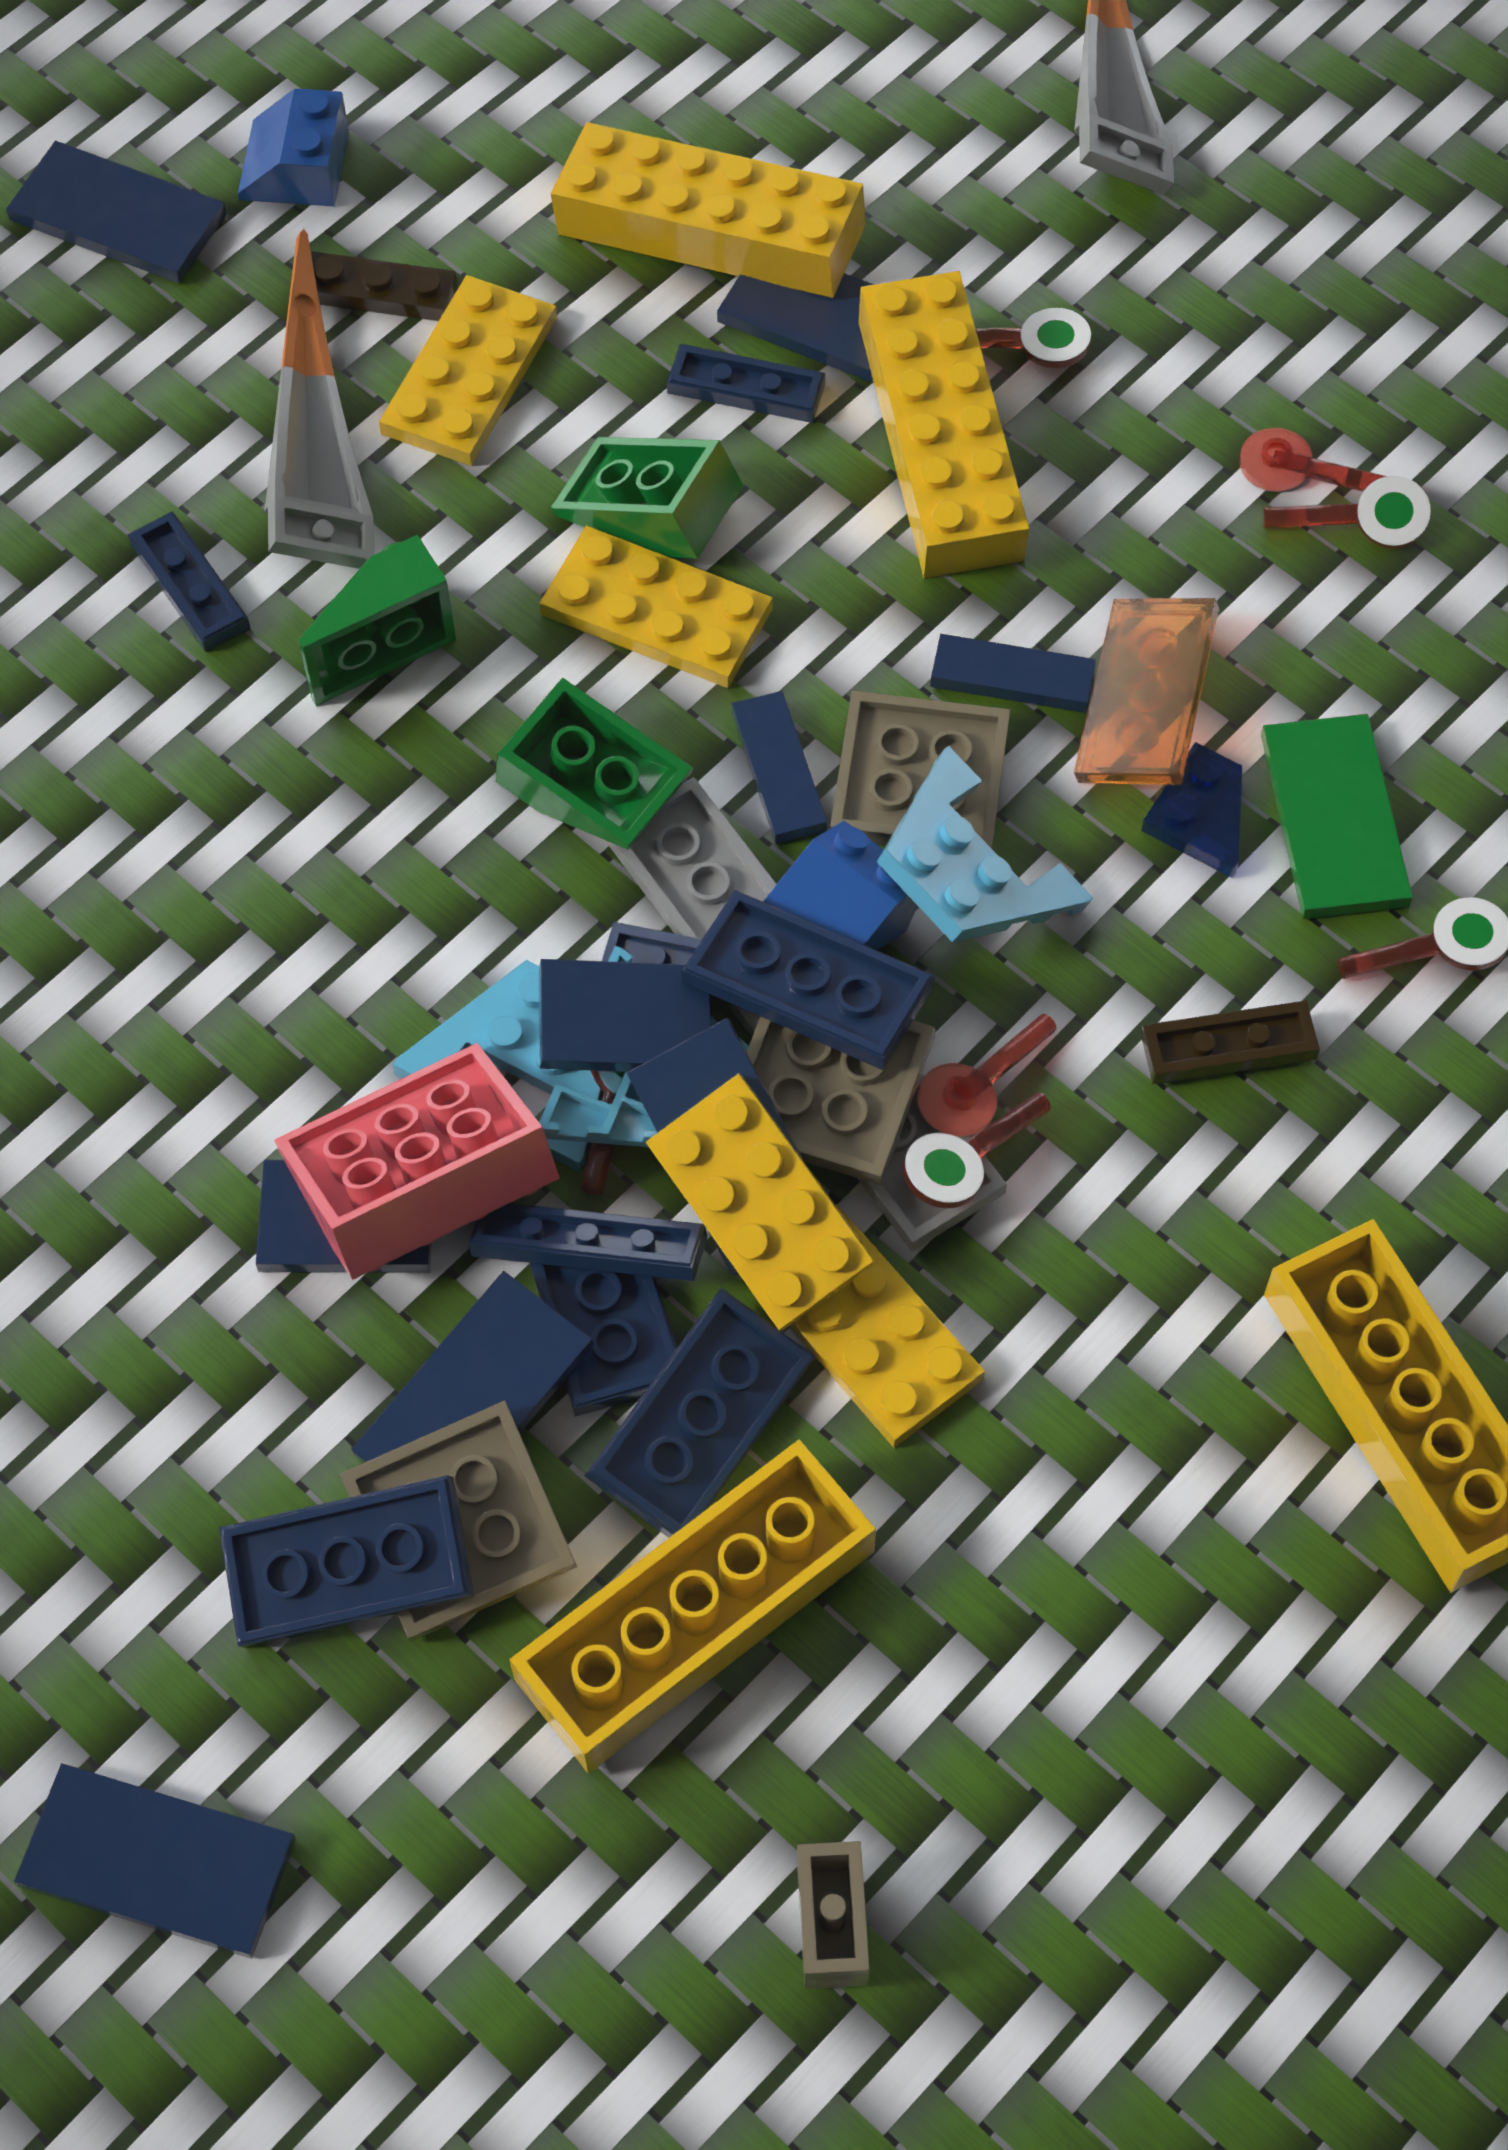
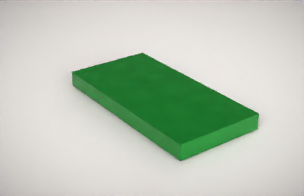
[1261,714,1413,919]

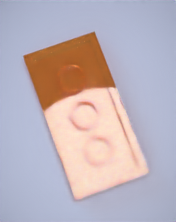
[1074,598,1219,785]

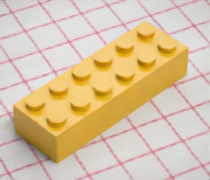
[550,122,866,298]
[858,271,1029,579]
[1264,1219,1508,1593]
[509,1439,876,1774]

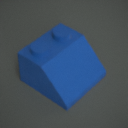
[238,88,349,207]
[763,820,918,951]

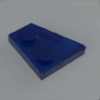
[1141,742,1242,878]

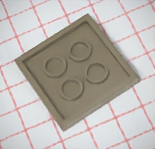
[830,691,1010,849]
[747,1016,935,1185]
[340,1400,577,1642]

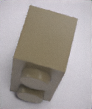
[797,1841,869,1989]

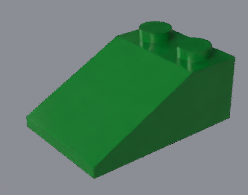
[551,437,744,559]
[298,535,456,706]
[496,677,693,850]

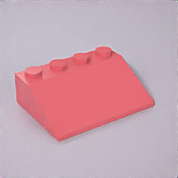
[274,1043,560,1280]

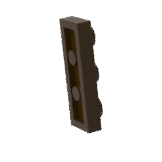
[311,251,457,321]
[1141,1000,1320,1084]

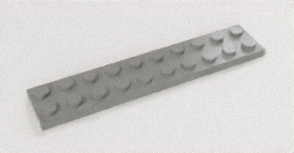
[605,777,1007,1251]

